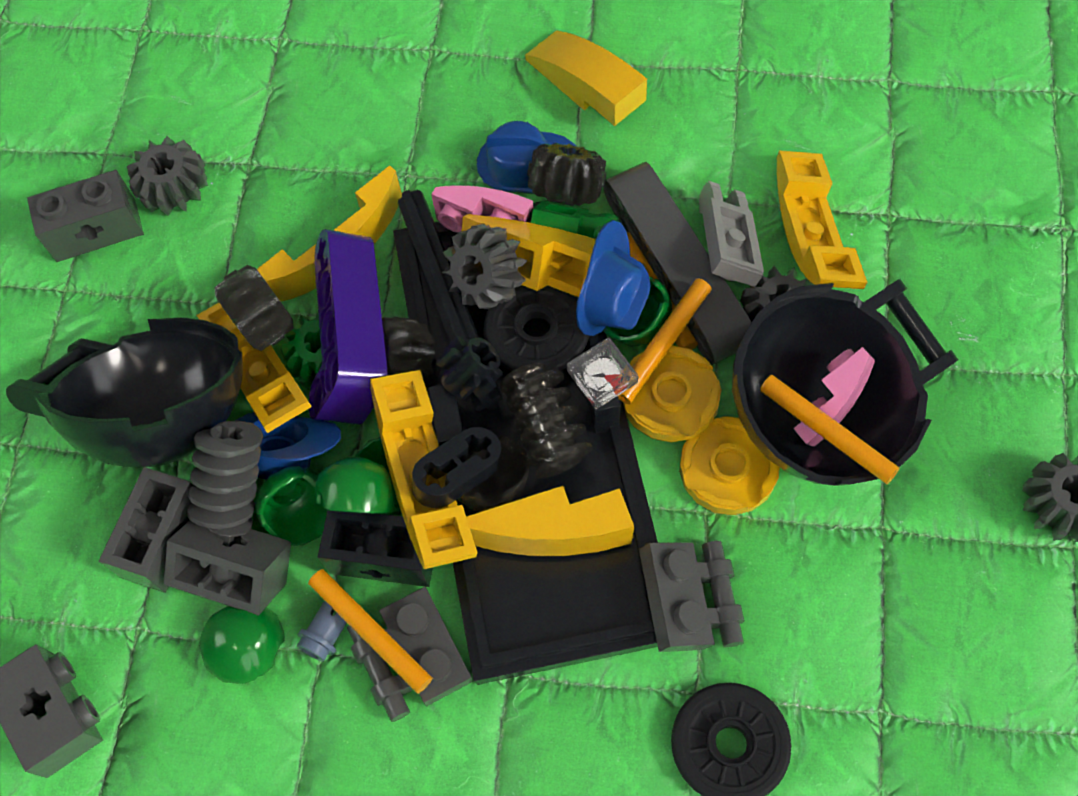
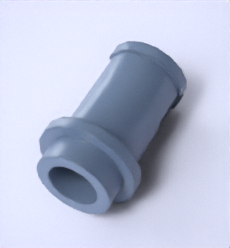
[297,600,347,662]

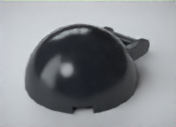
[732,279,959,486]
[6,318,243,468]

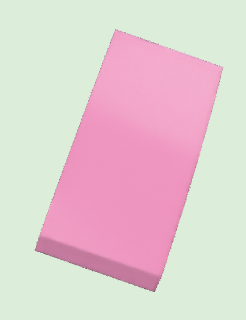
[431,185,534,232]
[793,347,875,447]

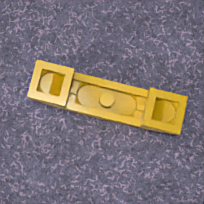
[776,150,867,289]
[246,166,402,305]
[196,292,311,433]
[370,370,478,569]

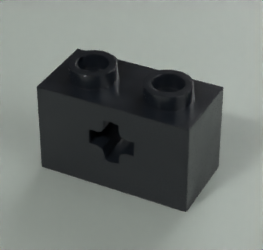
[317,510,433,587]

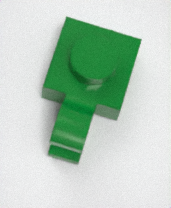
[531,200,618,239]

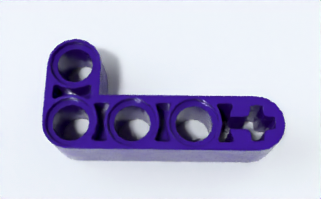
[308,229,387,425]

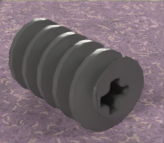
[187,421,263,537]

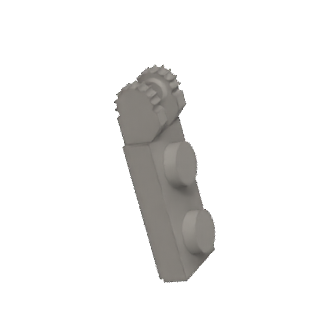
[699,181,764,287]

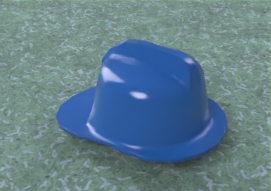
[477,121,583,195]
[576,220,651,336]
[235,412,341,480]

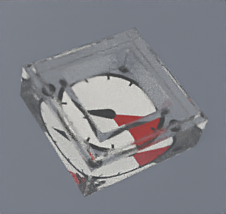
[567,337,639,409]

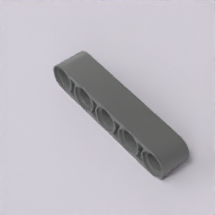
[603,162,752,365]

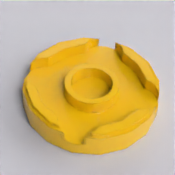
[623,345,722,443]
[679,416,780,515]

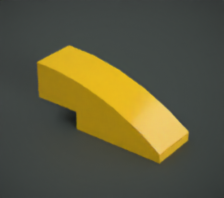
[525,30,647,126]
[461,214,596,297]
[466,486,634,556]

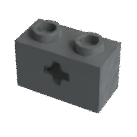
[27,170,144,262]
[99,467,194,593]
[164,521,291,615]
[0,644,103,778]

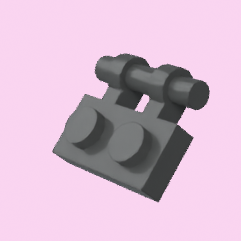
[639,541,744,652]
[347,586,473,722]

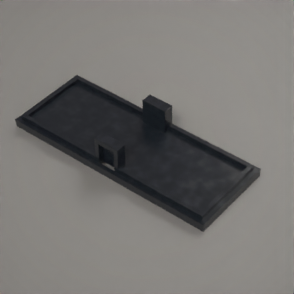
[393,195,658,685]

